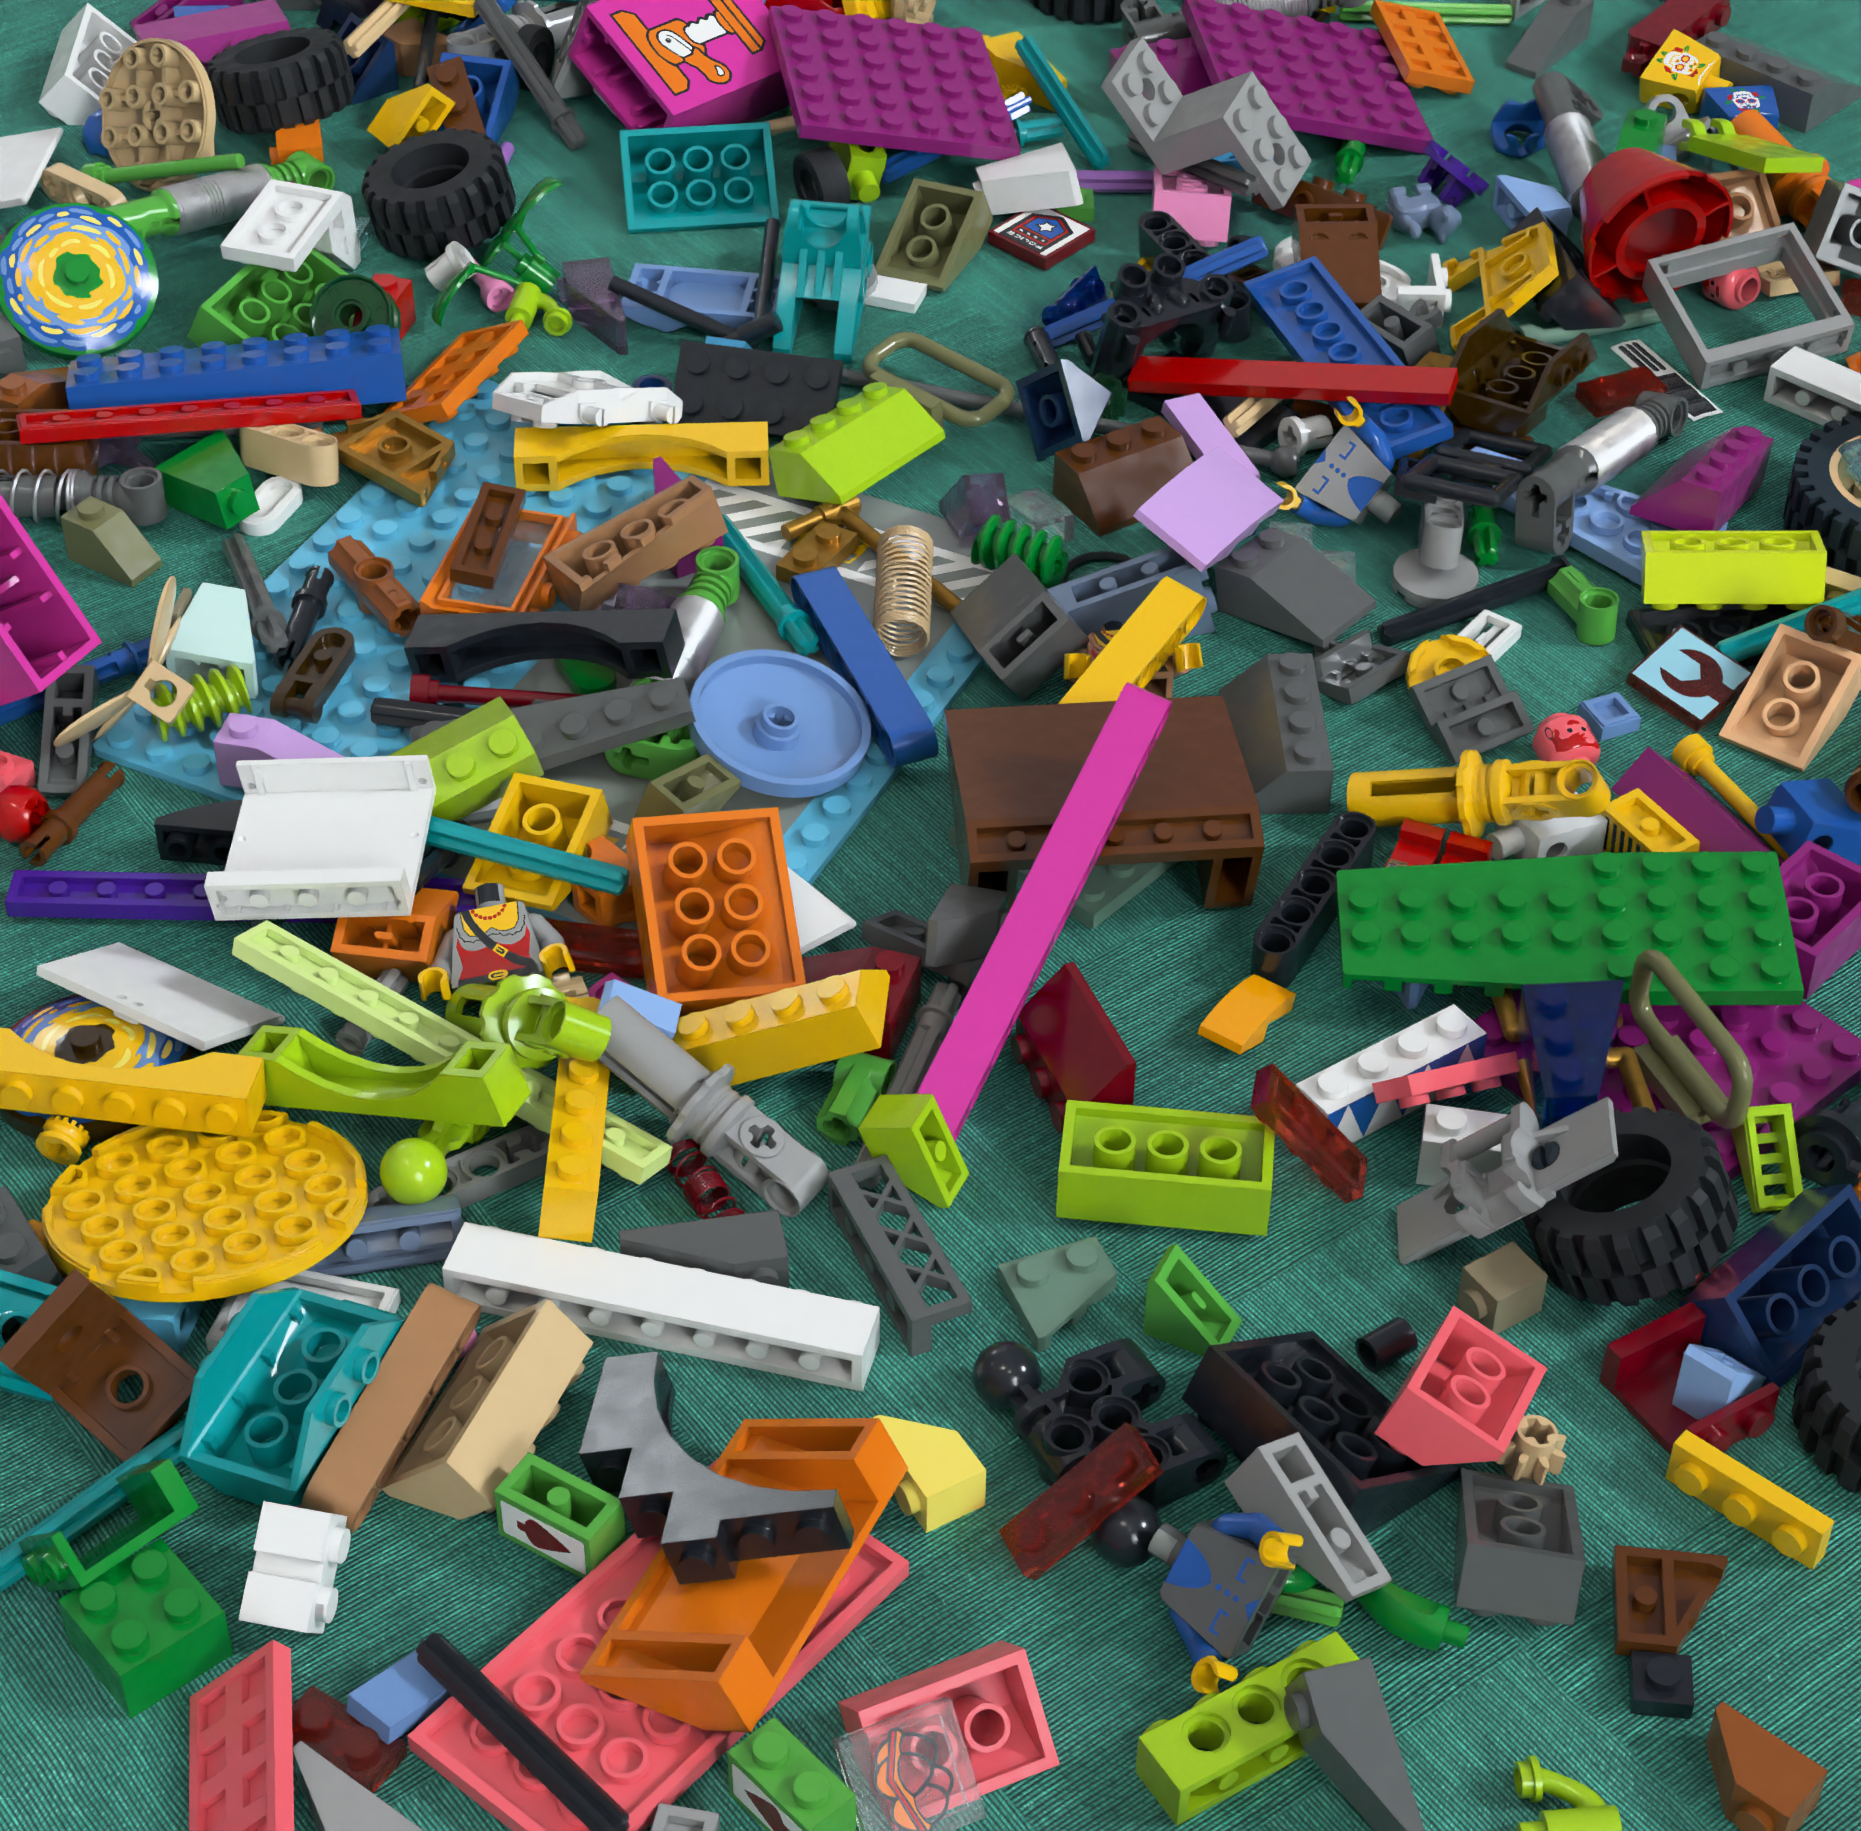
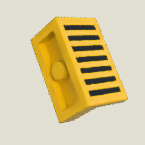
[1600,788,1700,853]

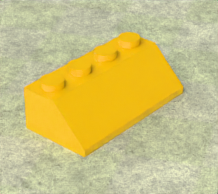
[672,970,890,1086]

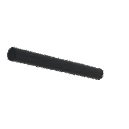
[608,275,759,350]

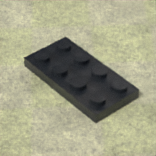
[672,341,844,438]

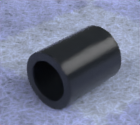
[1355,1317,1418,1373]

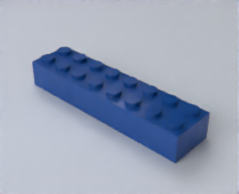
[65,324,407,410]

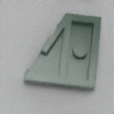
[997,1236,1117,1353]

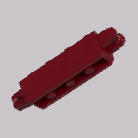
[1621,0,1731,77]

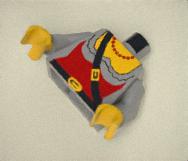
[417,883,575,1005]

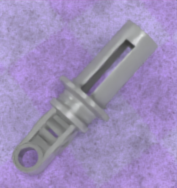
[446,0,578,60]
[597,995,829,1218]

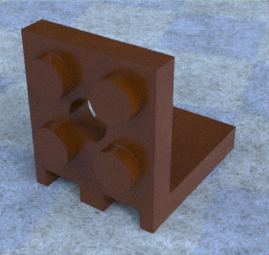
[0,1268,198,1462]

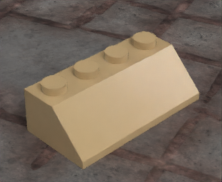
[382,1299,594,1520]

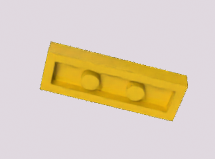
[1665,1430,1834,1570]

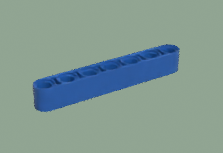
[790,566,938,768]

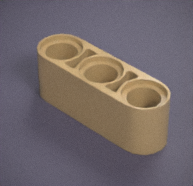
[238,424,340,487]

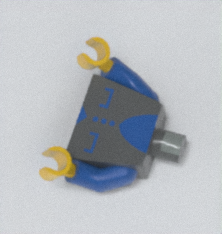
[1148,1512,1304,1695]

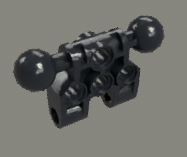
[972,1338,1228,1568]

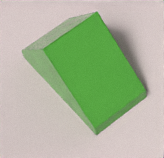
[1143,1243,1243,1356]

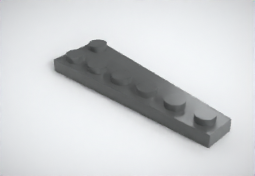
[410,677,696,771]

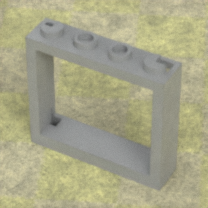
[1642,222,1855,390]

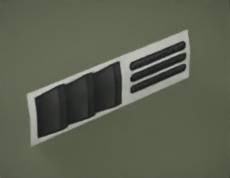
[1610,339,1723,421]

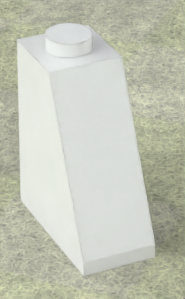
[972,142,1084,215]

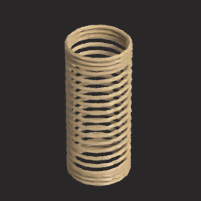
[873,525,934,657]

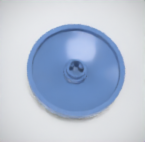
[687,649,871,798]

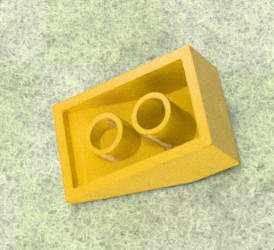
[462,772,613,912]

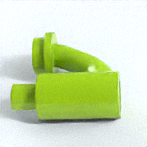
[505,282,573,336]
[1513,1755,1622,1831]

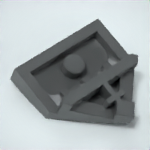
[1313,629,1411,705]

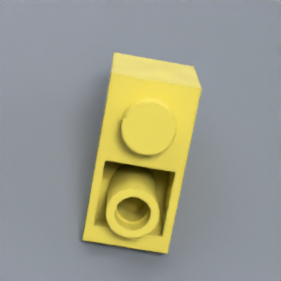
[873,1415,986,1533]

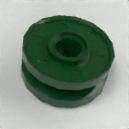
[310,274,401,336]

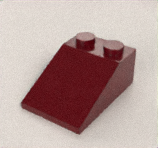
[802,946,921,1061]

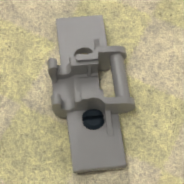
[1397,1097,1618,1265]

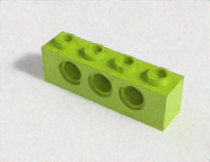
[1135,1631,1380,1826]

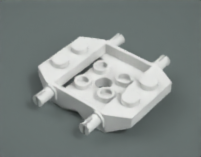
[492,370,683,429]

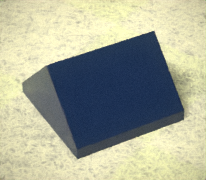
[337,12,399,105]
[1016,359,1111,461]

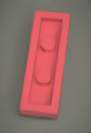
[1372,1051,1520,1109]

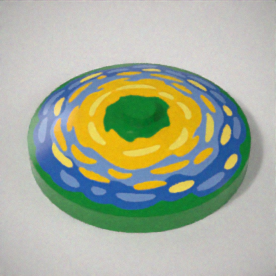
[0,203,158,360]

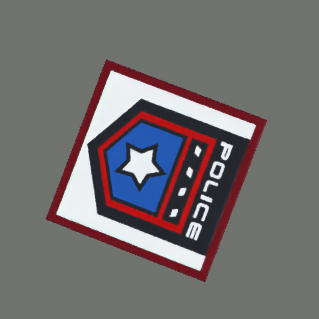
[988,209,1096,271]

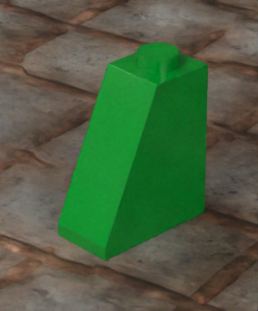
[155,430,260,529]

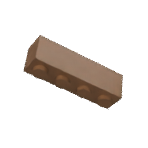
[542,474,728,611]

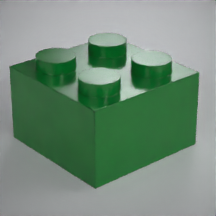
[58,1538,233,1719]

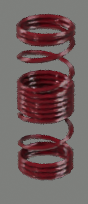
[666,1139,745,1220]

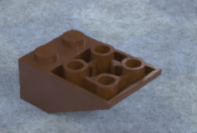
[1291,204,1382,310]

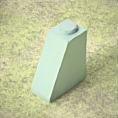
[166,582,258,699]

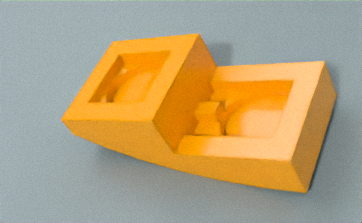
[1197,974,1296,1055]

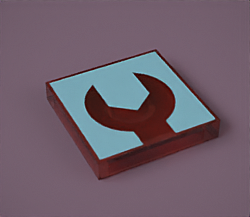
[1626,625,1753,732]

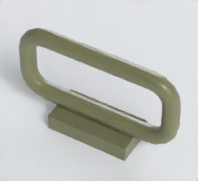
[862,332,1015,429]
[1629,949,1753,1130]

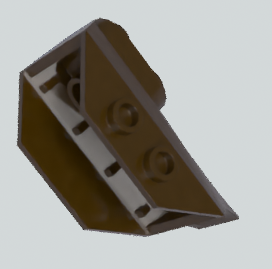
[1447,308,1598,439]

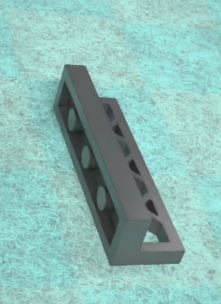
[828,1154,972,1357]

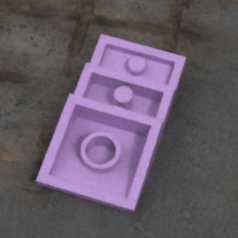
[1133,446,1284,572]

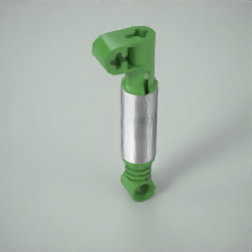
[103,151,335,240]
[605,546,740,780]

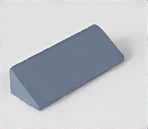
[307,1195,463,1277]

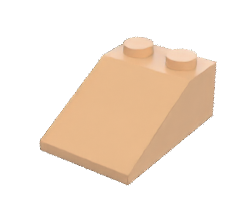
[1718,623,1861,773]

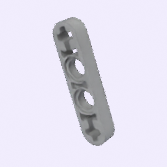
[366,1126,550,1209]

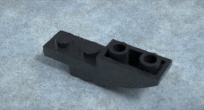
[154,800,243,866]

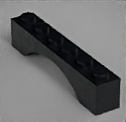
[404,608,685,683]

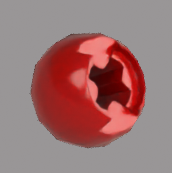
[0,784,50,843]

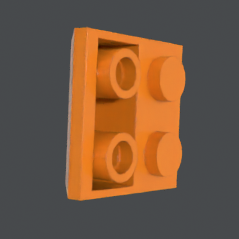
[330,888,459,983]

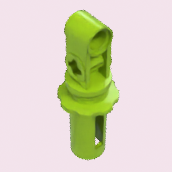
[445,973,612,1069]

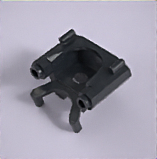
[1075,253,1236,391]

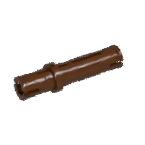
[19,761,125,867]

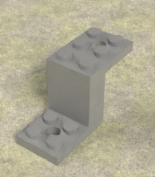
[1101,36,1312,211]

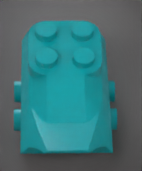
[179,1287,406,1507]

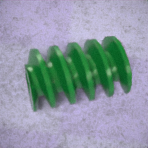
[971,514,1069,589]

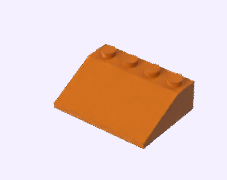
[625,807,806,1017]

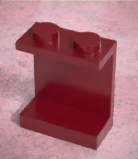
[1599,1302,1780,1455]

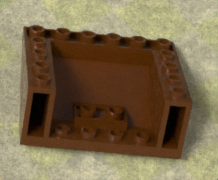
[943,695,1265,910]

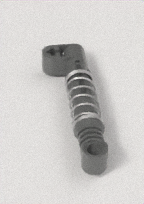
[0,467,168,526]

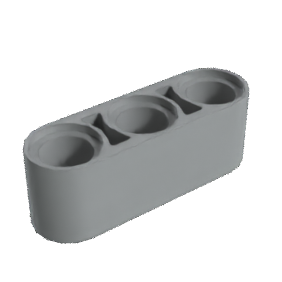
[1418,496,1464,570]

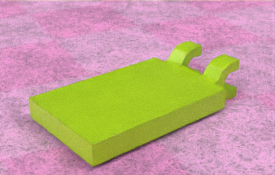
[1678,118,1824,174]

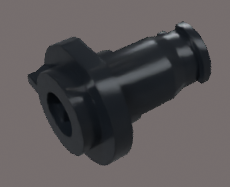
[1794,1097,1861,1187]

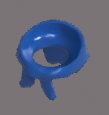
[1490,99,1546,159]

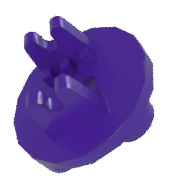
[1417,139,1490,208]

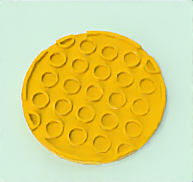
[42,1109,369,1302]

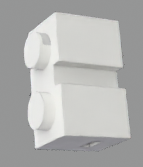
[238,1501,351,1634]

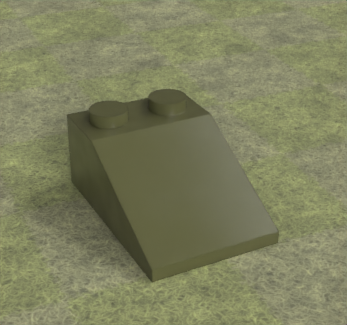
[875,178,993,292]

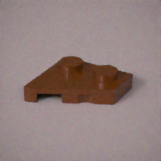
[1611,1545,1728,1656]

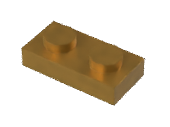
[776,521,858,583]

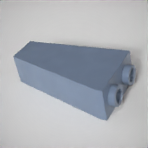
[1047,546,1218,649]

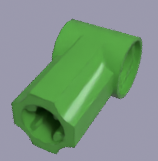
[1547,566,1619,646]
[816,1053,897,1146]

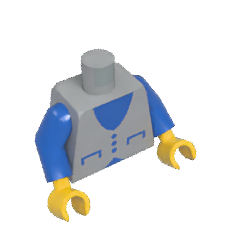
[1276,396,1403,528]

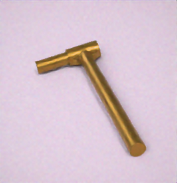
[781,496,963,612]

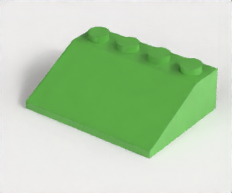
[187,248,355,348]

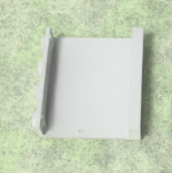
[204,755,437,921]

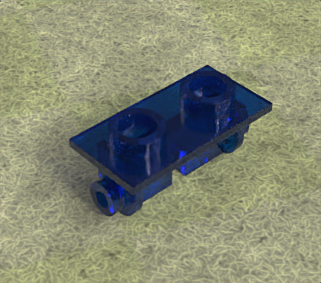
[1042,265,1108,326]

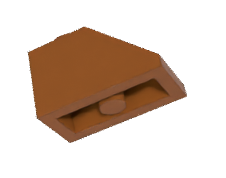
[1706,1701,1828,1831]

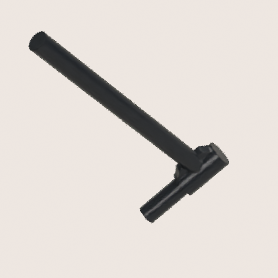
[413,6,480,89]
[722,218,783,346]

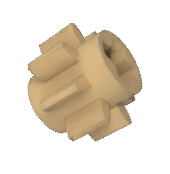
[1495,1415,1567,1485]

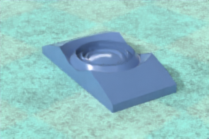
[620,263,780,333]

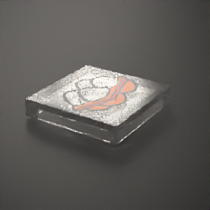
[832,1696,987,1831]

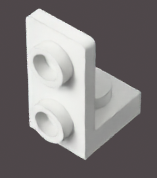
[1395,253,1452,328]

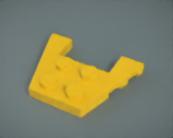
[1442,221,1559,352]

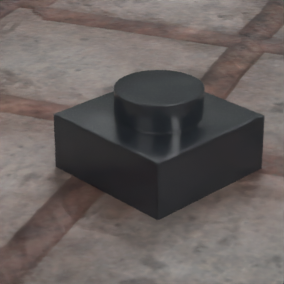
[1628,1650,1694,1719]

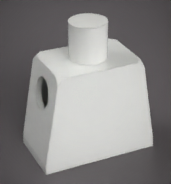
[1486,791,1608,860]

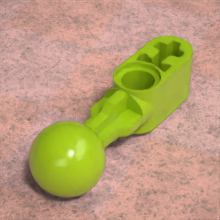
[379,1120,492,1205]

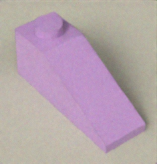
[213,713,344,788]

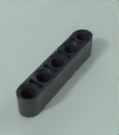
[1138,211,1251,343]
[1250,812,1376,988]

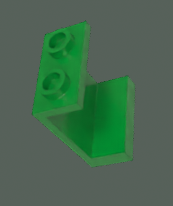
[18,1458,200,1592]

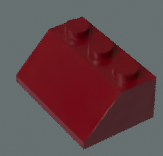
[1010,962,1136,1133]

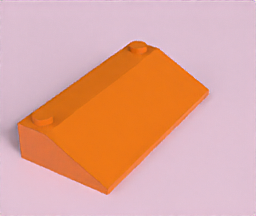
[579,1418,908,1733]

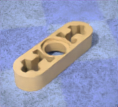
[39,162,128,208]

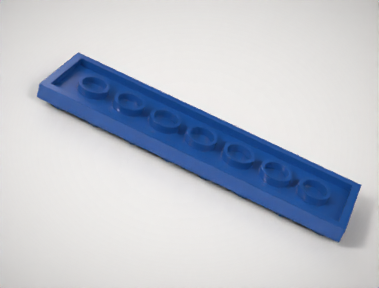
[1243,256,1454,460]

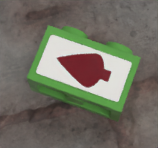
[494,1452,626,1578]
[727,1717,856,1831]

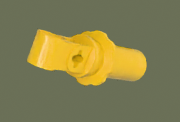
[1347,750,1611,838]

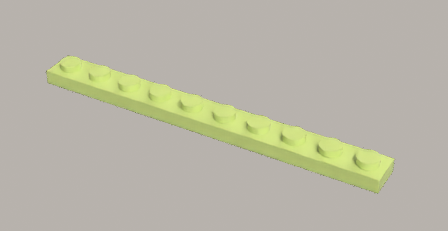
[232,920,673,1185]

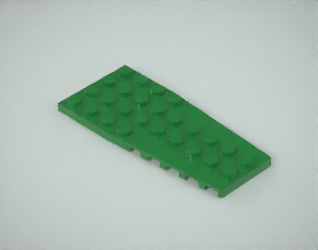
[1336,851,1804,1005]

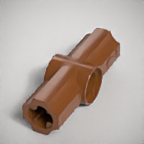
[328,535,421,638]

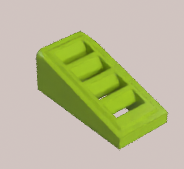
[1731,1103,1803,1213]

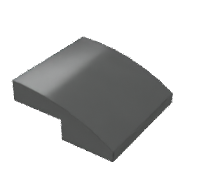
[1407,654,1535,765]

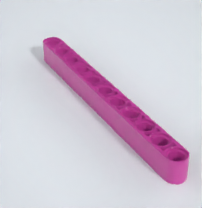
[916,682,1172,1142]

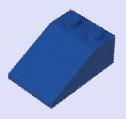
[436,52,521,143]

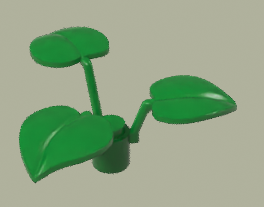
[431,177,563,327]

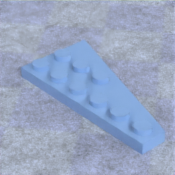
[1448,446,1728,586]

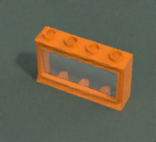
[419,501,583,614]

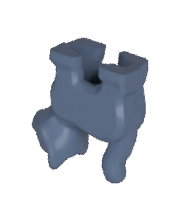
[1385,182,1462,244]

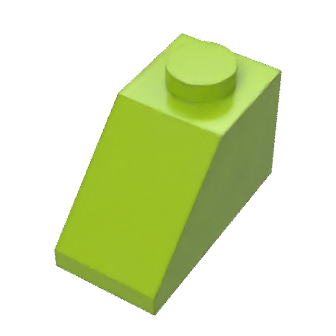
[858,1094,970,1208]

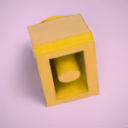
[367,83,455,147]

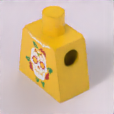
[1639,29,1733,114]

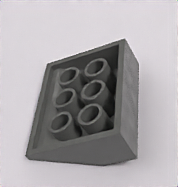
[1696,31,1861,133]

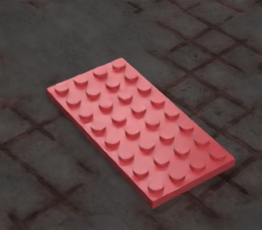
[407,1458,909,1831]

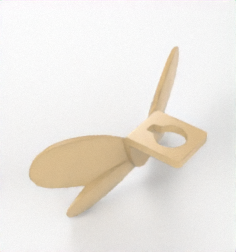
[53,575,195,747]

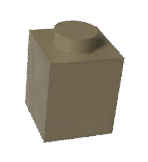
[1457,1241,1548,1334]

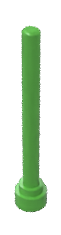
[81,153,245,186]

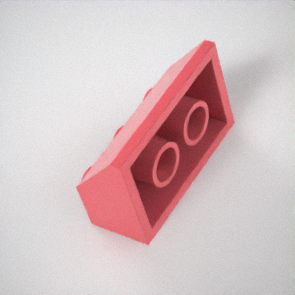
[1374,1306,1547,1466]
[837,1640,1060,1830]

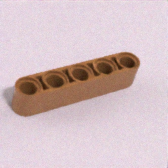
[301,1283,482,1534]

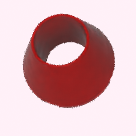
[1579,147,1733,304]

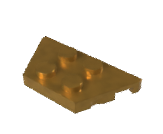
[312,410,456,508]

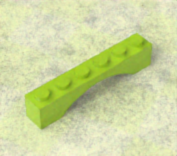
[237,1025,531,1127]

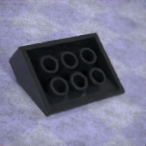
[1181,1331,1462,1536]

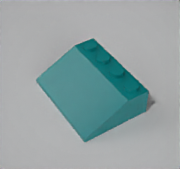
[619,122,780,234]

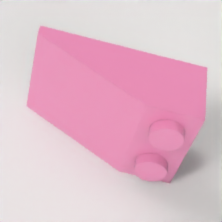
[1151,166,1232,247]

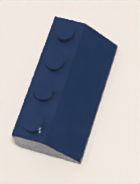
[1679,1183,1861,1388]

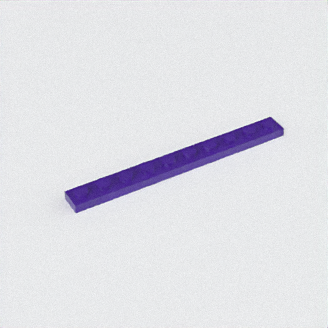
[5,870,477,925]

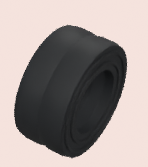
[793,146,850,204]

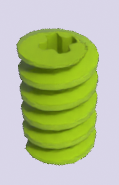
[151,664,252,743]

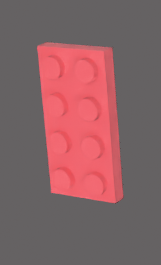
[189,1640,294,1831]

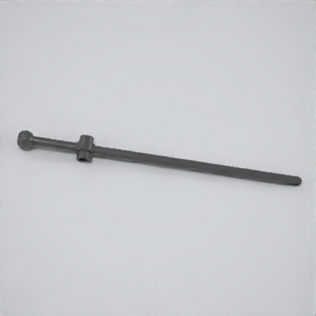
[841,368,1300,478]

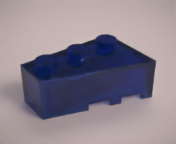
[1518,980,1625,1130]

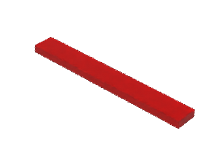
[1127,356,1459,406]
[16,389,362,444]

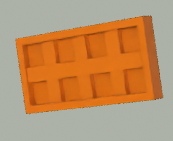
[1370,0,1475,95]
[383,320,529,424]

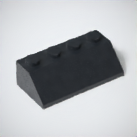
[1503,207,1626,330]

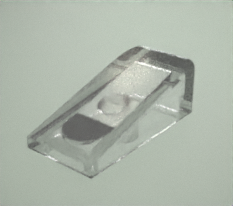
[999,488,1075,545]

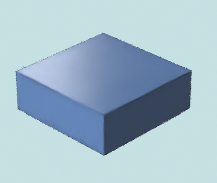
[1577,692,1642,741]

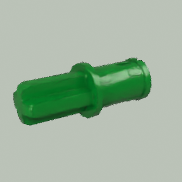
[1334,139,1366,186]
[1467,505,1502,567]

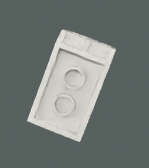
[220,179,361,272]

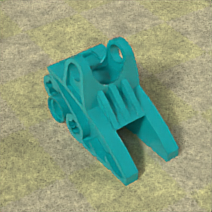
[772,199,873,364]

